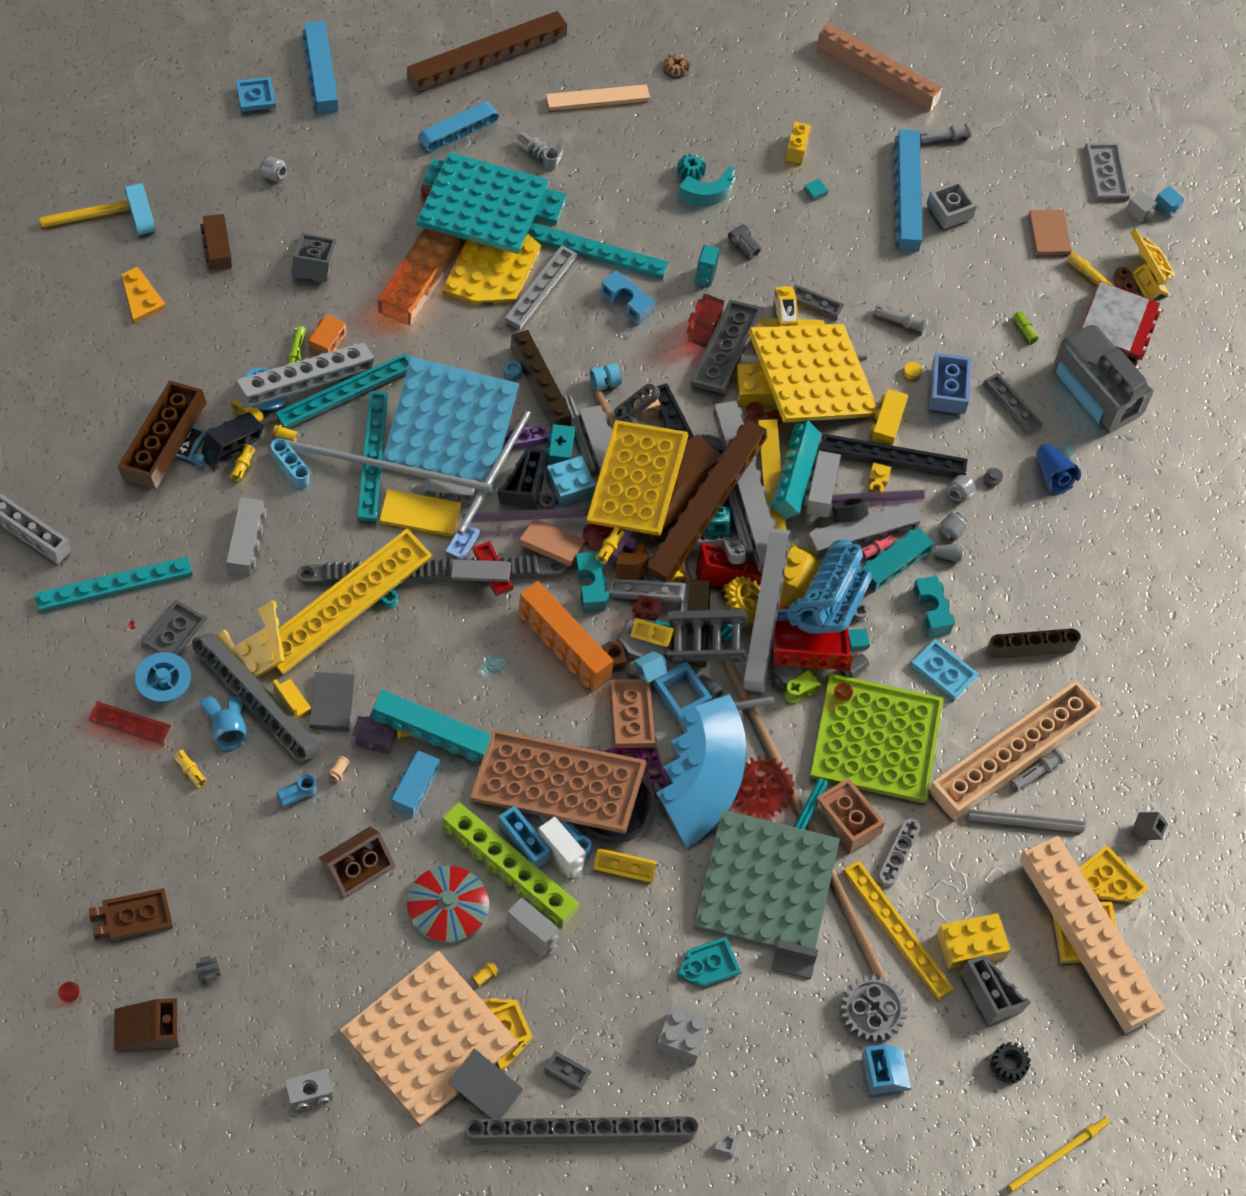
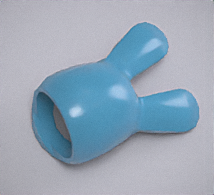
[200,695,247,751]

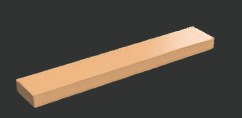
[546,84,650,111]

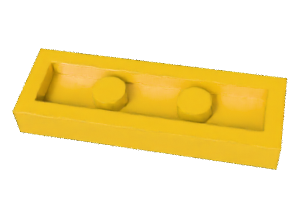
[593,848,657,883]

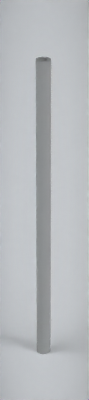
[456,410,531,535]

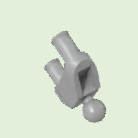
[616,619,674,676]

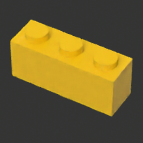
[870,389,909,446]

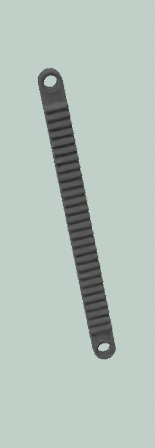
[297,555,566,586]

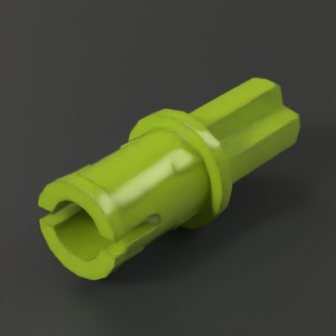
[1013,311,1039,344]

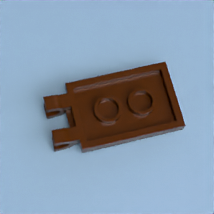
[89,888,173,941]

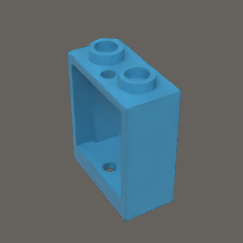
[652,662,712,724]

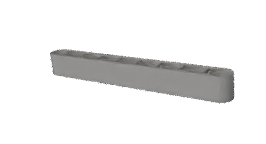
[743,528,791,692]

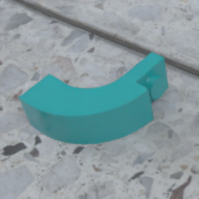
[677,166,736,206]

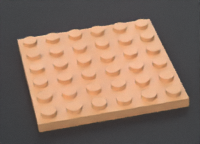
[340,950,519,1126]

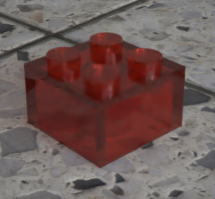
[686,293,724,348]

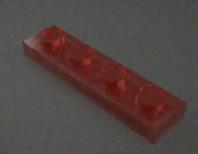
[89,701,172,745]

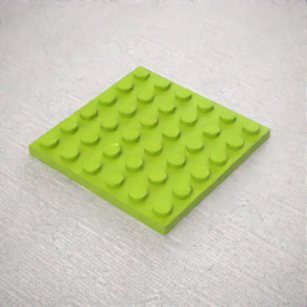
[810,673,944,804]

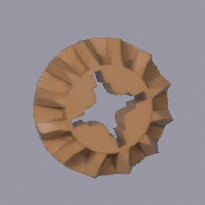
[663,53,690,76]

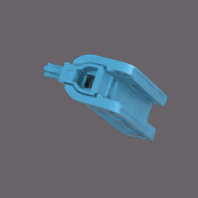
[777,540,872,634]

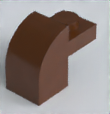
[616,542,650,580]

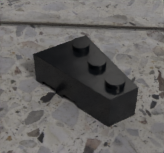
[497,448,548,509]

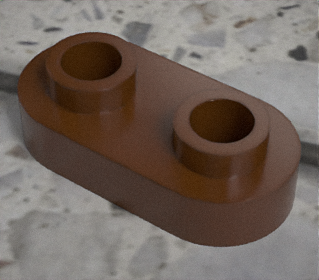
[1113,267,1137,294]

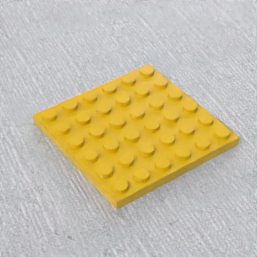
[748,324,878,422]

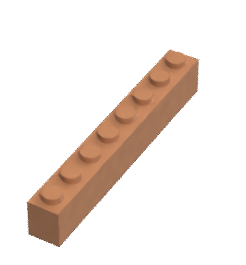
[817,23,942,111]

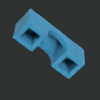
[600,270,655,325]

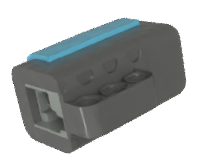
[1054,325,1154,432]

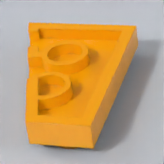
[122,266,166,324]

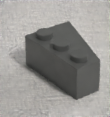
[959,955,1031,1025]

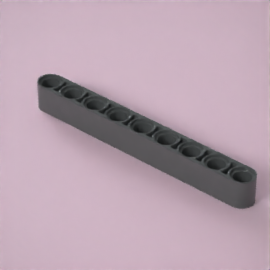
[192,633,320,761]

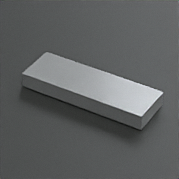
[451,559,511,582]

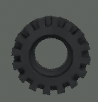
[990,1042,1031,1083]

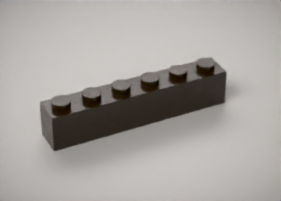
[510,330,572,429]

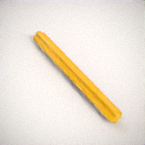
[39,200,130,228]

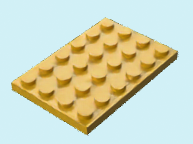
[587,420,689,536]

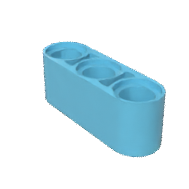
[124,183,156,236]
[271,438,310,489]

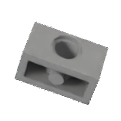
[285,1069,333,1111]

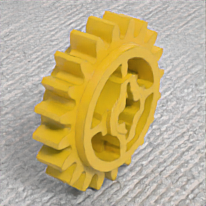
[725,576,760,626]

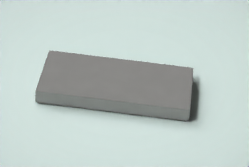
[1085,143,1130,201]

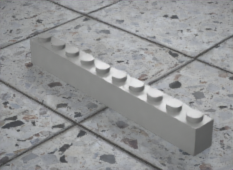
[713,401,776,573]

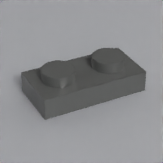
[544,1051,592,1091]

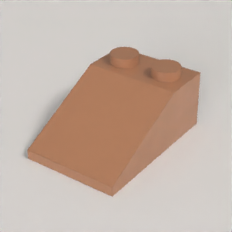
[817,778,885,853]

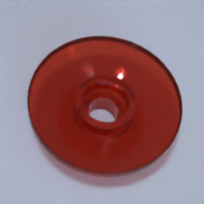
[582,523,619,552]

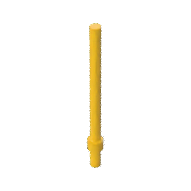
[1007,1117,1110,1192]

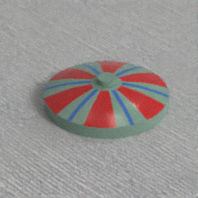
[407,866,489,945]

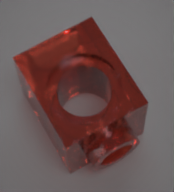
[632,595,662,621]

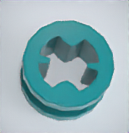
[381,589,398,608]

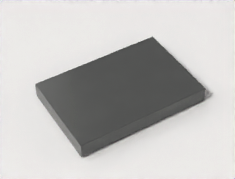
[141,600,208,656]
[310,672,355,730]
[447,1049,523,1119]

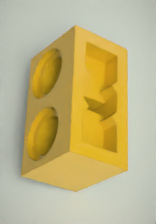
[785,121,811,164]

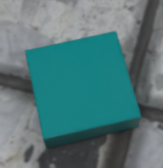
[804,179,828,200]
[848,628,870,650]

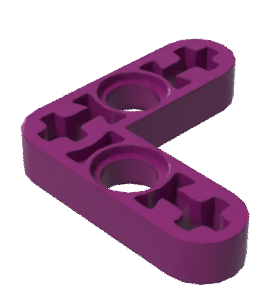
[604,745,667,798]

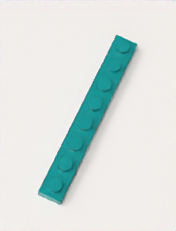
[528,223,669,279]
[276,353,410,429]
[357,391,388,522]
[34,556,193,613]

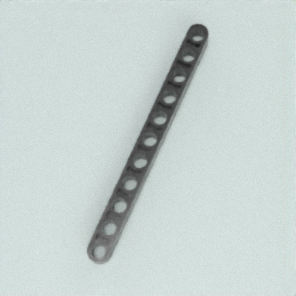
[465,1116,699,1145]

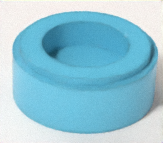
[504,361,522,380]

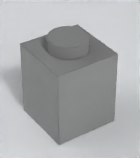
[1126,191,1157,222]

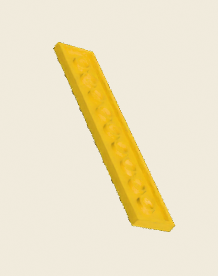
[276,528,432,675]

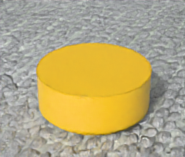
[903,362,922,380]

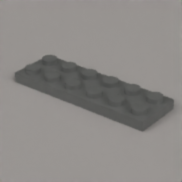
[690,300,764,394]

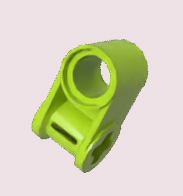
[783,670,822,704]

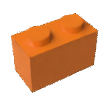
[308,314,346,355]

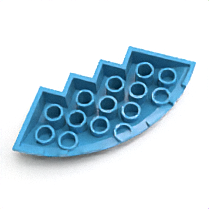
[656,694,746,849]

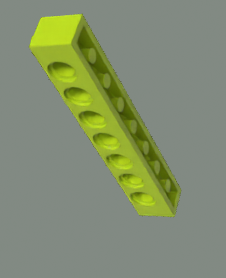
[442,802,580,928]

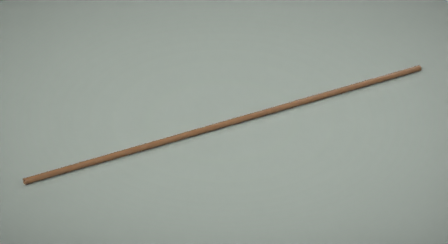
[593,391,888,982]

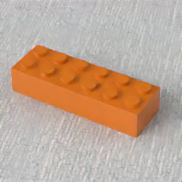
[518,581,614,692]

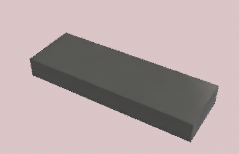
[793,284,844,321]

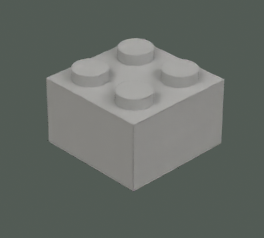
[927,180,977,229]
[656,1005,711,1065]

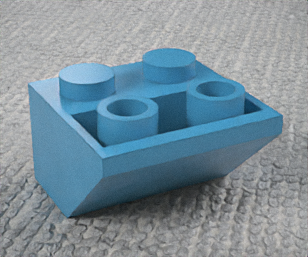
[862,1044,911,1095]

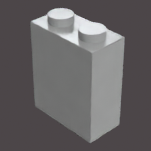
[506,897,559,958]

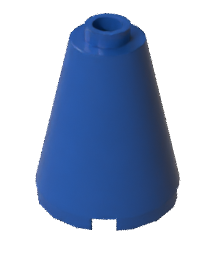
[1036,444,1081,494]

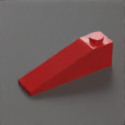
[696,543,762,587]

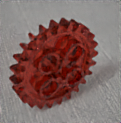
[735,755,794,819]

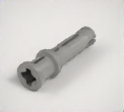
[920,123,972,144]
[873,304,928,334]
[1010,748,1065,791]

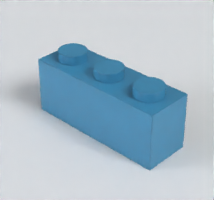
[390,750,440,817]
[498,806,551,868]

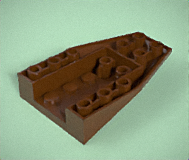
[643,434,720,544]

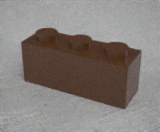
[200,214,232,270]

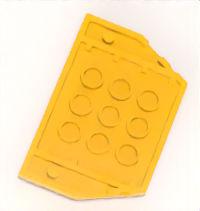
[442,234,541,305]

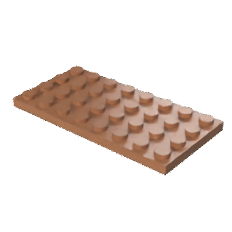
[470,729,646,834]

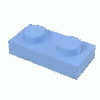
[445,525,480,560]

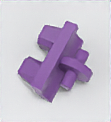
[606,530,638,566]

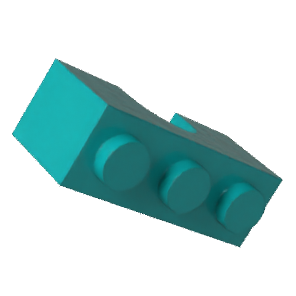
[575,551,609,612]
[913,576,955,637]

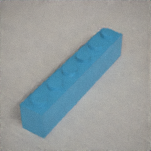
[302,21,338,113]

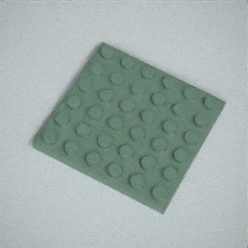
[694,809,840,949]

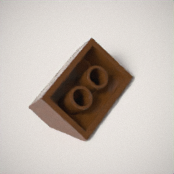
[318,826,395,897]

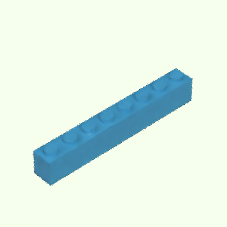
[894,129,922,251]

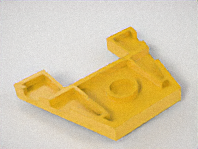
[216,601,284,678]

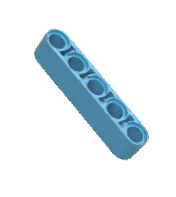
[418,101,499,152]

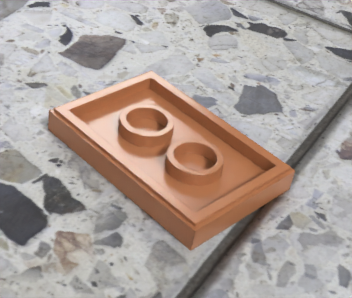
[1029,210,1072,255]
[519,518,586,566]

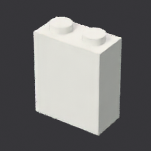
[538,817,585,880]

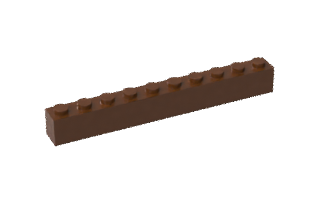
[407,11,567,92]
[647,419,767,582]

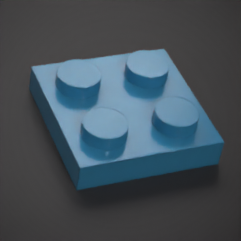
[236,77,276,112]

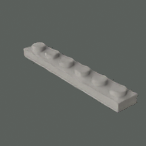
[505,245,577,330]

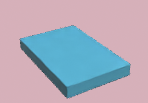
[910,639,979,701]

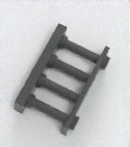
[667,609,747,664]

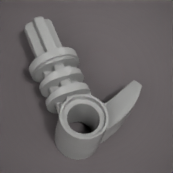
[517,131,564,171]

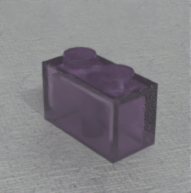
[351,716,397,755]

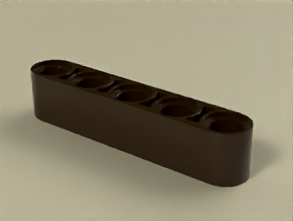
[686,580,711,668]
[986,628,1081,659]

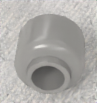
[260,156,287,182]
[948,475,976,502]
[940,512,968,540]

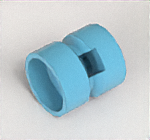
[589,362,622,391]

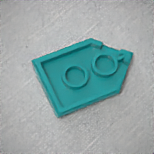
[677,937,742,987]

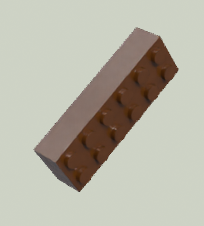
[117,380,207,489]

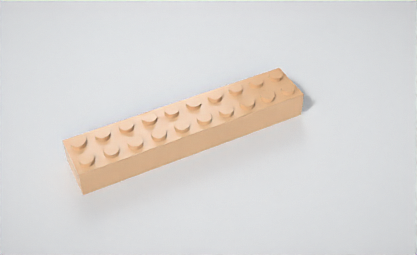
[928,680,1103,821]
[1019,835,1166,1034]

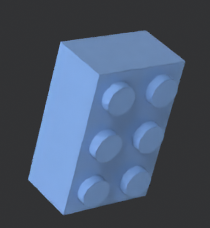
[929,353,971,414]

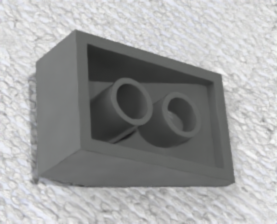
[291,233,337,282]

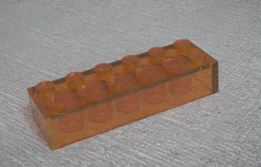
[378,228,460,326]

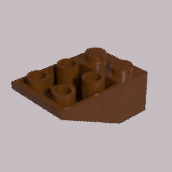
[114,998,179,1051]

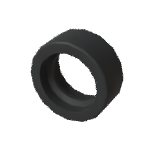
[832,498,869,522]

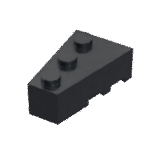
[201,412,264,472]

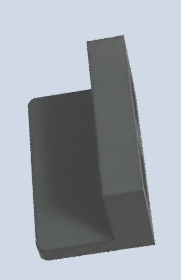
[771,940,818,979]

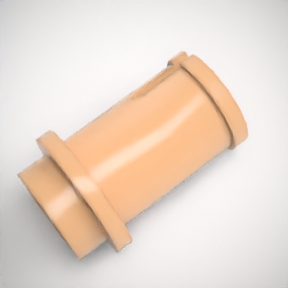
[327,756,350,782]

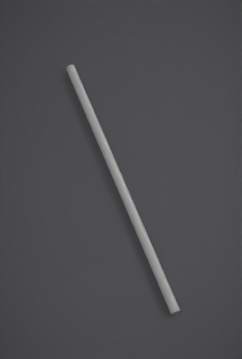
[278,438,493,492]

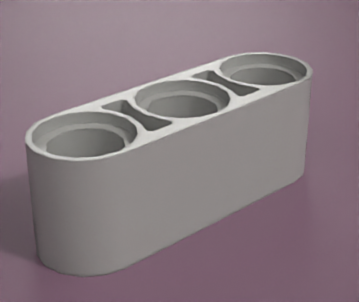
[423,478,479,504]

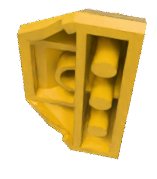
[779,544,821,606]

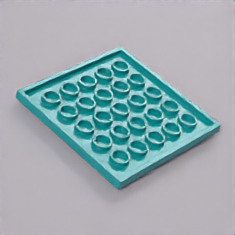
[416,152,549,254]

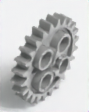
[840,974,908,1043]

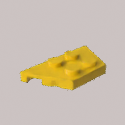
[1130,229,1175,285]
[481,998,533,1071]

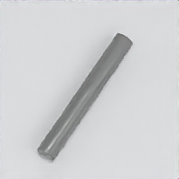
[735,697,774,710]

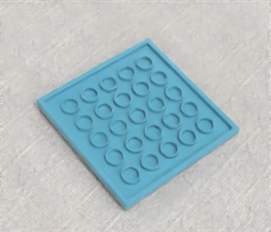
[382,357,519,484]

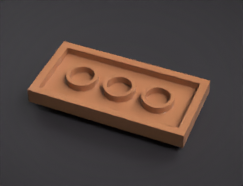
[610,679,655,748]

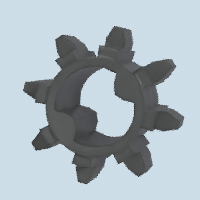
[196,955,221,983]

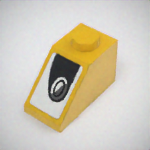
[773,286,798,326]

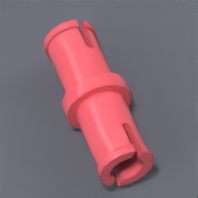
[862,535,896,560]

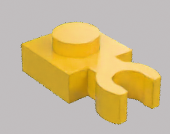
[869,463,891,496]

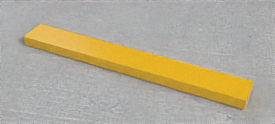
[758,419,786,530]
[842,860,954,1001]

